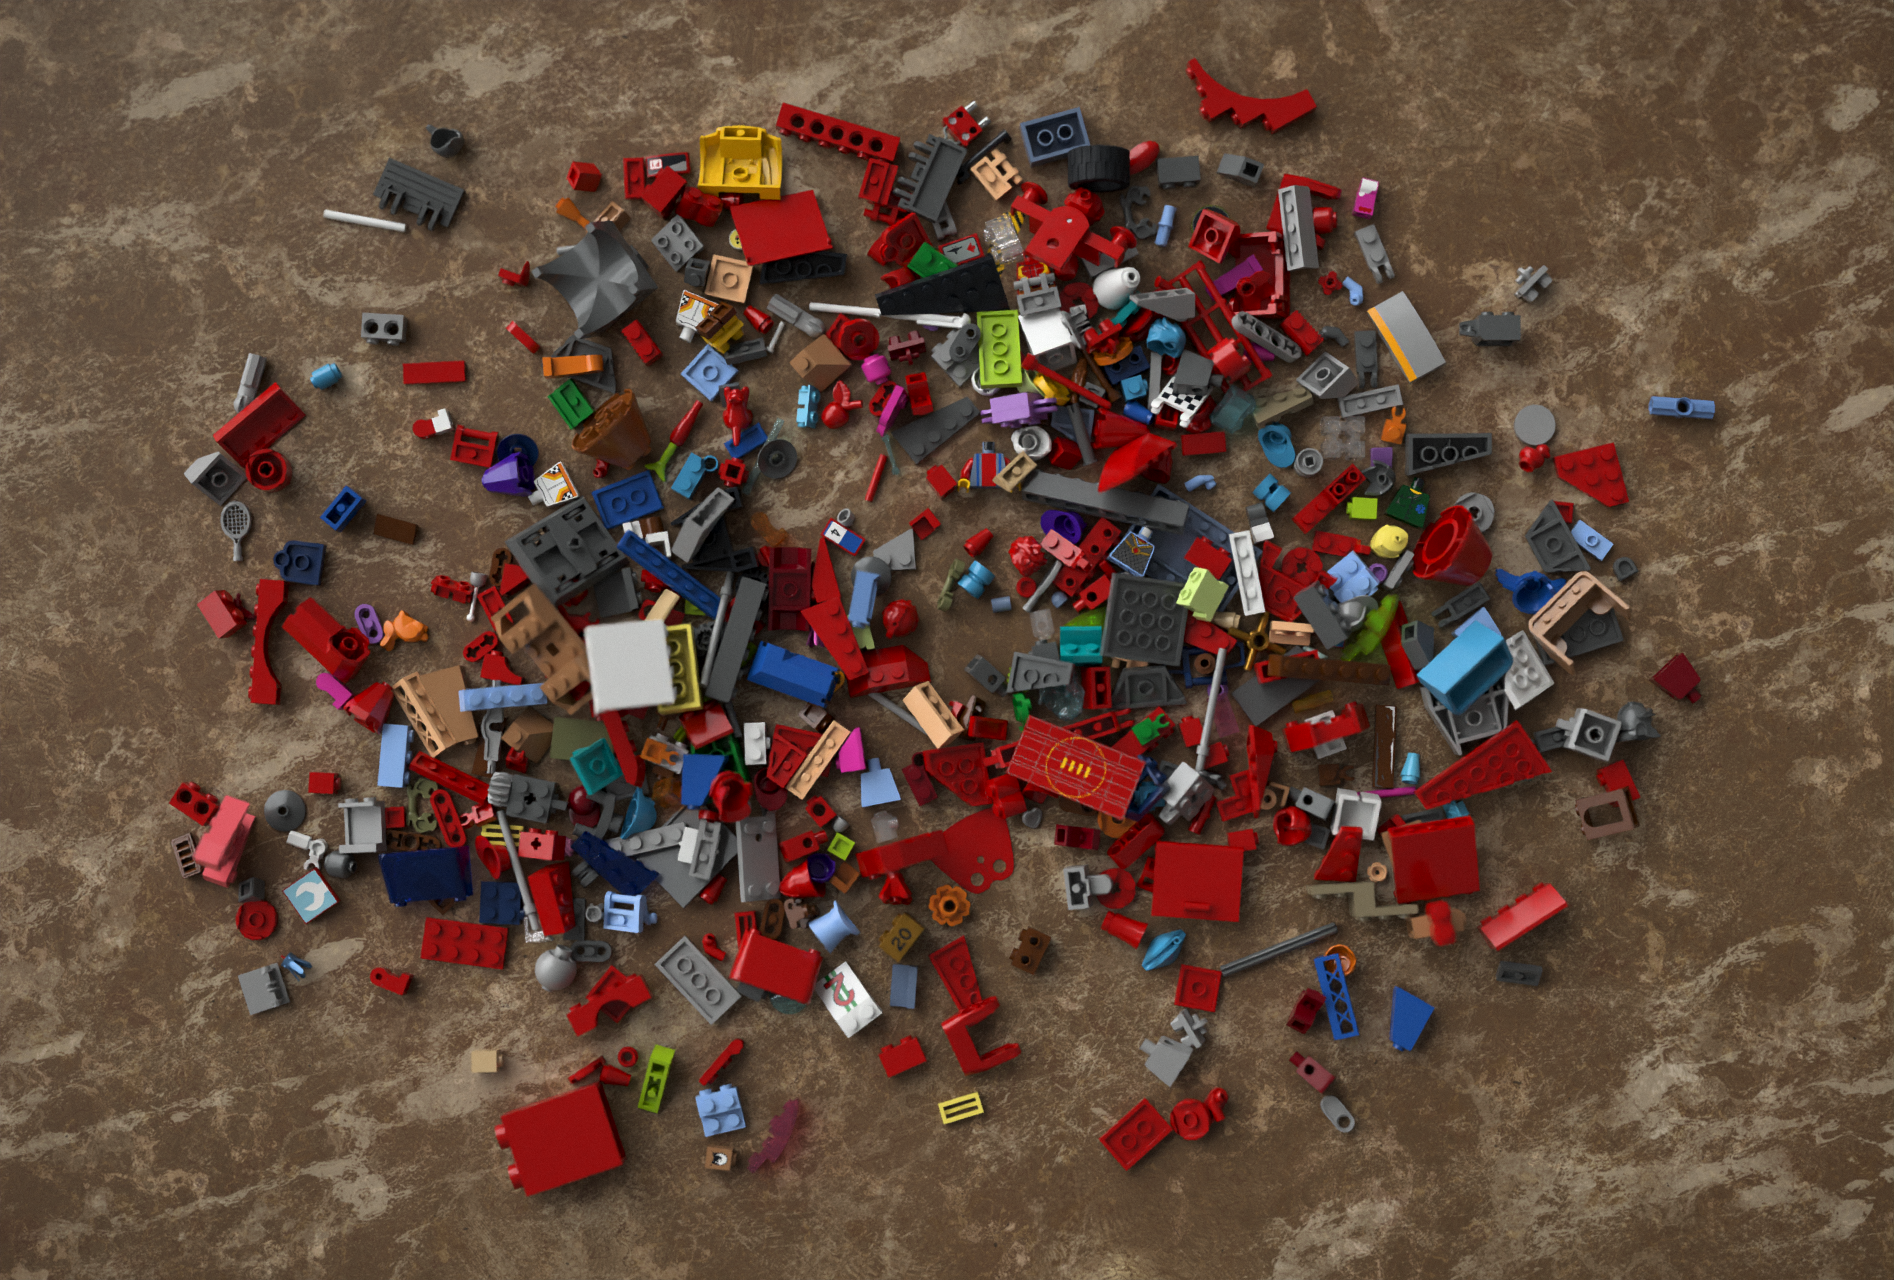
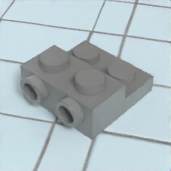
[931,328,980,387]

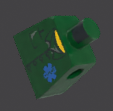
[1383,477,1430,529]

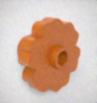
[928,884,971,927]

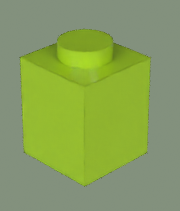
[1346,497,1378,521]

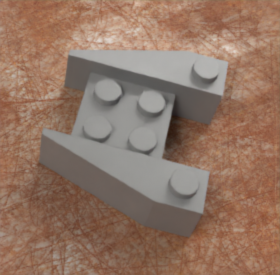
[1420,674,1509,755]

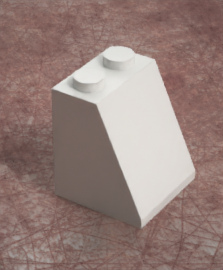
[1018,308,1077,373]

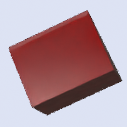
[500,563,531,598]

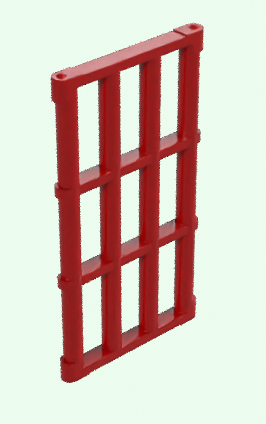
[1153,260,1273,414]

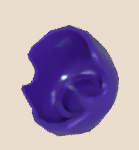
[806,853,836,884]

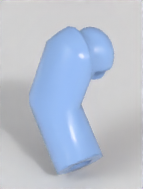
[643,899,657,925]

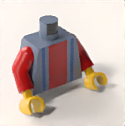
[957,442,1021,493]

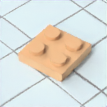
[704,255,754,304]

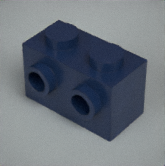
[1102,344,1150,387]

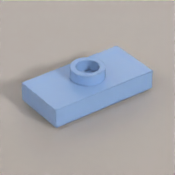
[1571,520,1613,561]

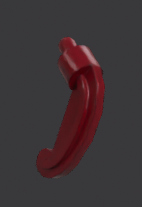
[233,593,257,620]

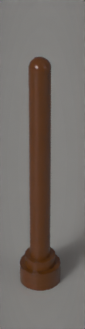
[1068,328,1123,404]

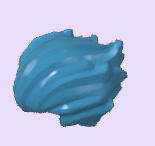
[1147,317,1186,358]

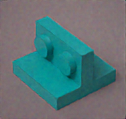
[1060,626,1103,666]
[569,738,624,795]

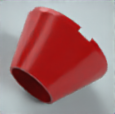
[1412,505,1493,586]

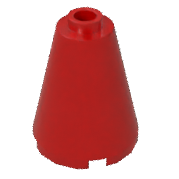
[1091,408,1150,449]

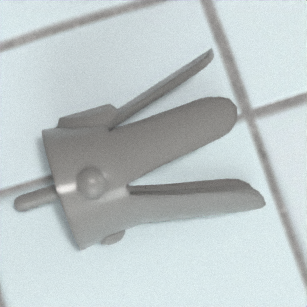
[585,903,604,924]

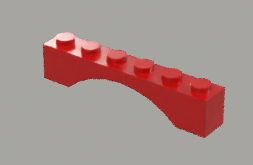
[248,579,289,705]

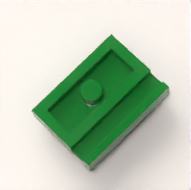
[907,241,958,278]
[547,379,596,430]

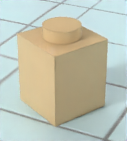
[471,1049,503,1073]

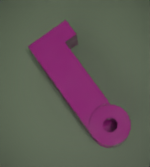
[1205,255,1263,302]

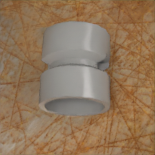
[1293,448,1323,478]

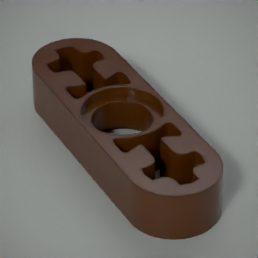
[386,829,442,855]

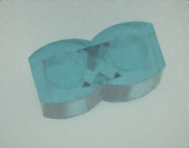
[1210,385,1256,434]

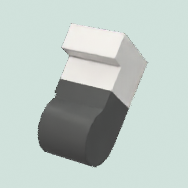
[1246,502,1274,544]

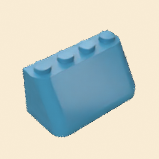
[1417,620,1513,715]

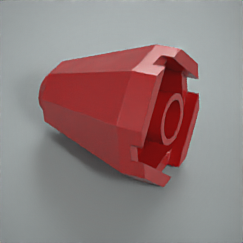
[343,681,395,735]

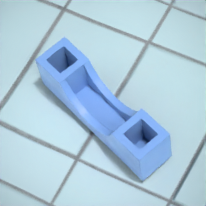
[458,683,547,712]

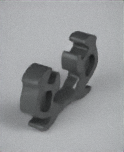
[1119,186,1157,240]

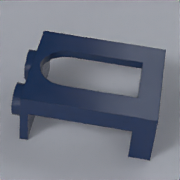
[1124,754,1171,822]

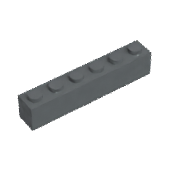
[705,576,769,704]

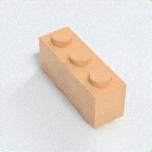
[903,681,964,749]

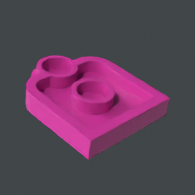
[876,385,909,437]

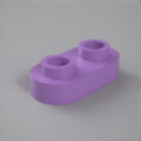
[355,604,385,644]

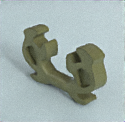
[937,558,965,612]
[406,778,439,833]

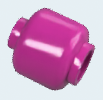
[861,353,891,385]

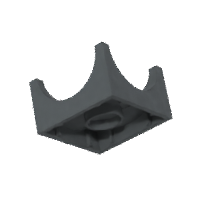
[531,220,658,339]

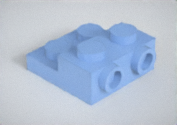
[1327,550,1380,603]
[695,1084,746,1137]

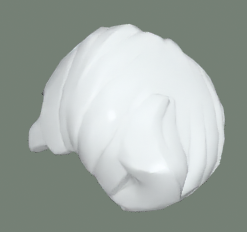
[1011,426,1052,461]

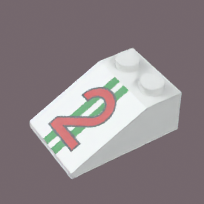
[815,961,883,1038]

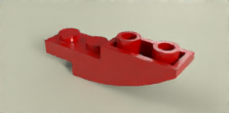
[1291,463,1367,534]

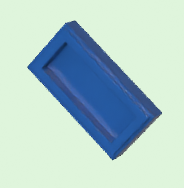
[724,422,770,459]

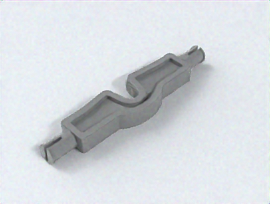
[481,680,504,774]

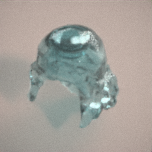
[1038,669,1085,721]

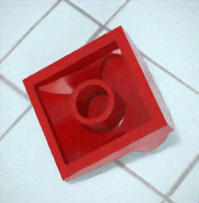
[1188,209,1241,264]

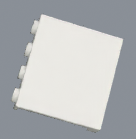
[584,619,676,713]

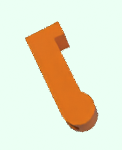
[542,355,604,379]

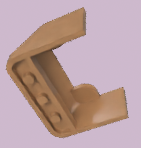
[1528,571,1631,676]

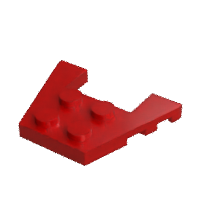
[1259,540,1338,622]

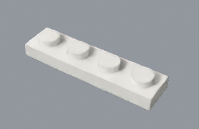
[1229,530,1265,616]

